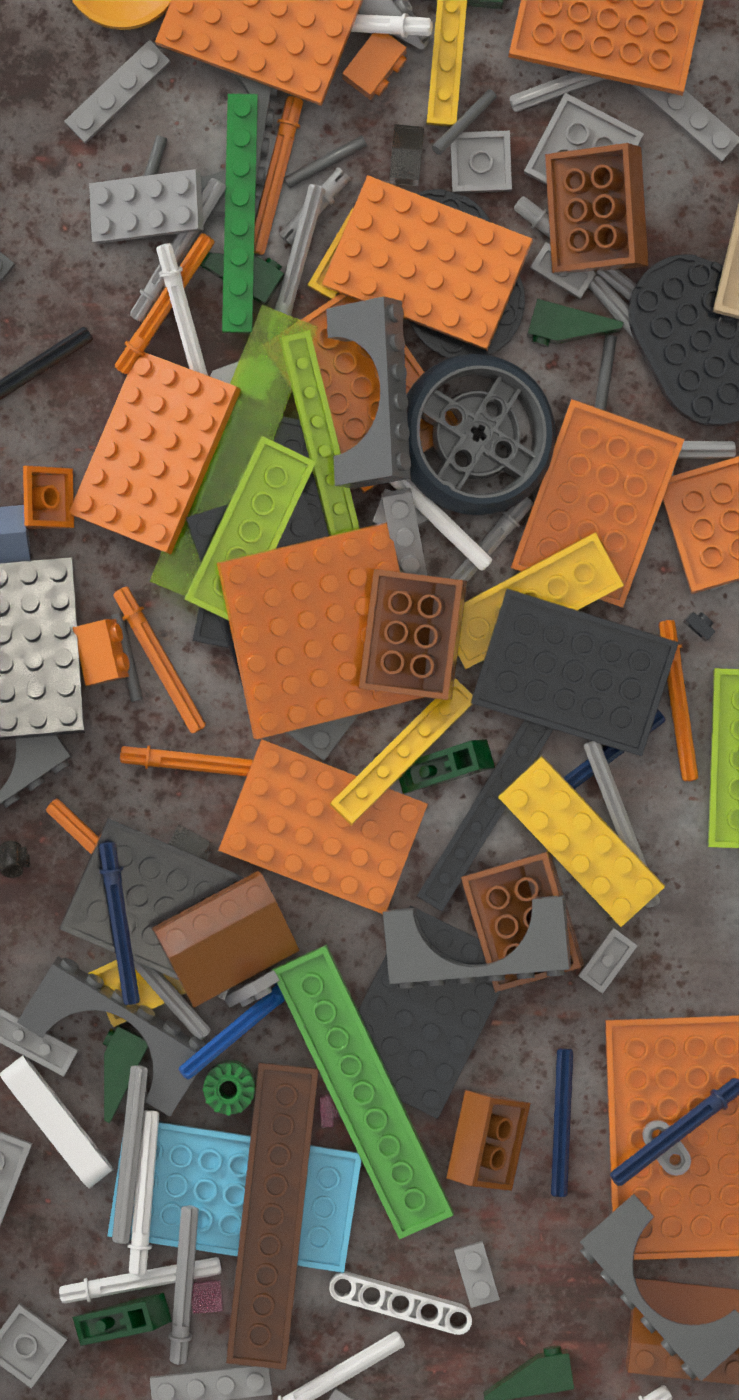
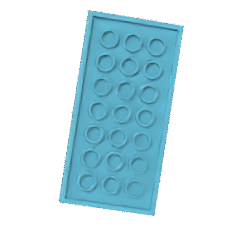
[107,1122,361,1273]

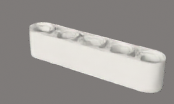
[0,1055,113,1189]
[329,1271,472,1335]

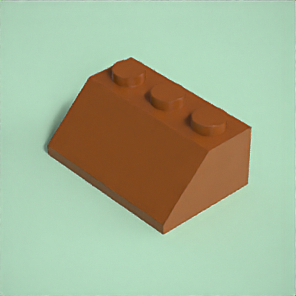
[446,1090,531,1191]

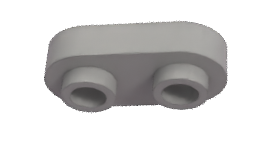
[642,1120,691,1176]

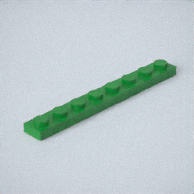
[222,94,258,334]

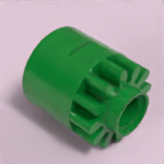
[203,1060,256,1116]

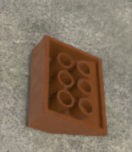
[545,143,648,273]
[359,569,467,700]
[461,851,585,992]
[152,871,300,1007]
[625,1278,739,1385]

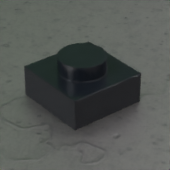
[683,612,716,641]

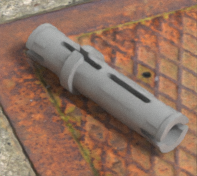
[278,167,352,246]

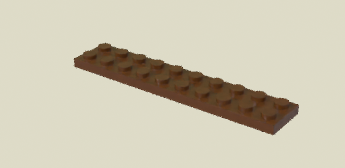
[226,1062,319,1370]

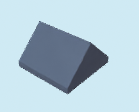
[0,505,31,564]

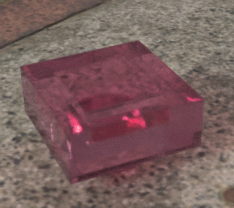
[319,1095,339,1128]
[192,1280,223,1314]

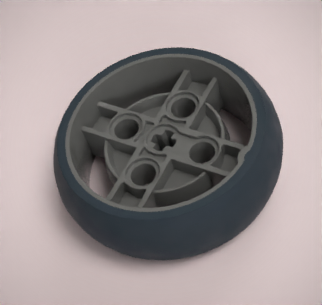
[406,354,556,515]

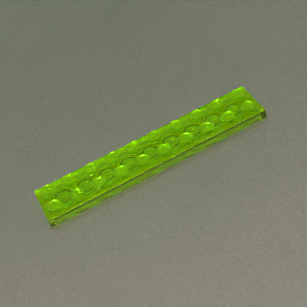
[150,305,318,596]

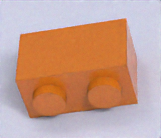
[342,33,407,100]
[73,619,130,686]

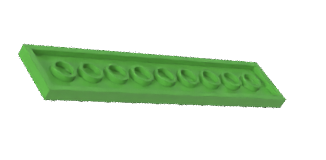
[272,944,454,1239]

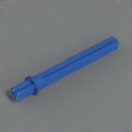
[179,982,285,1080]

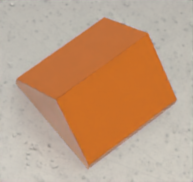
[23,466,74,529]

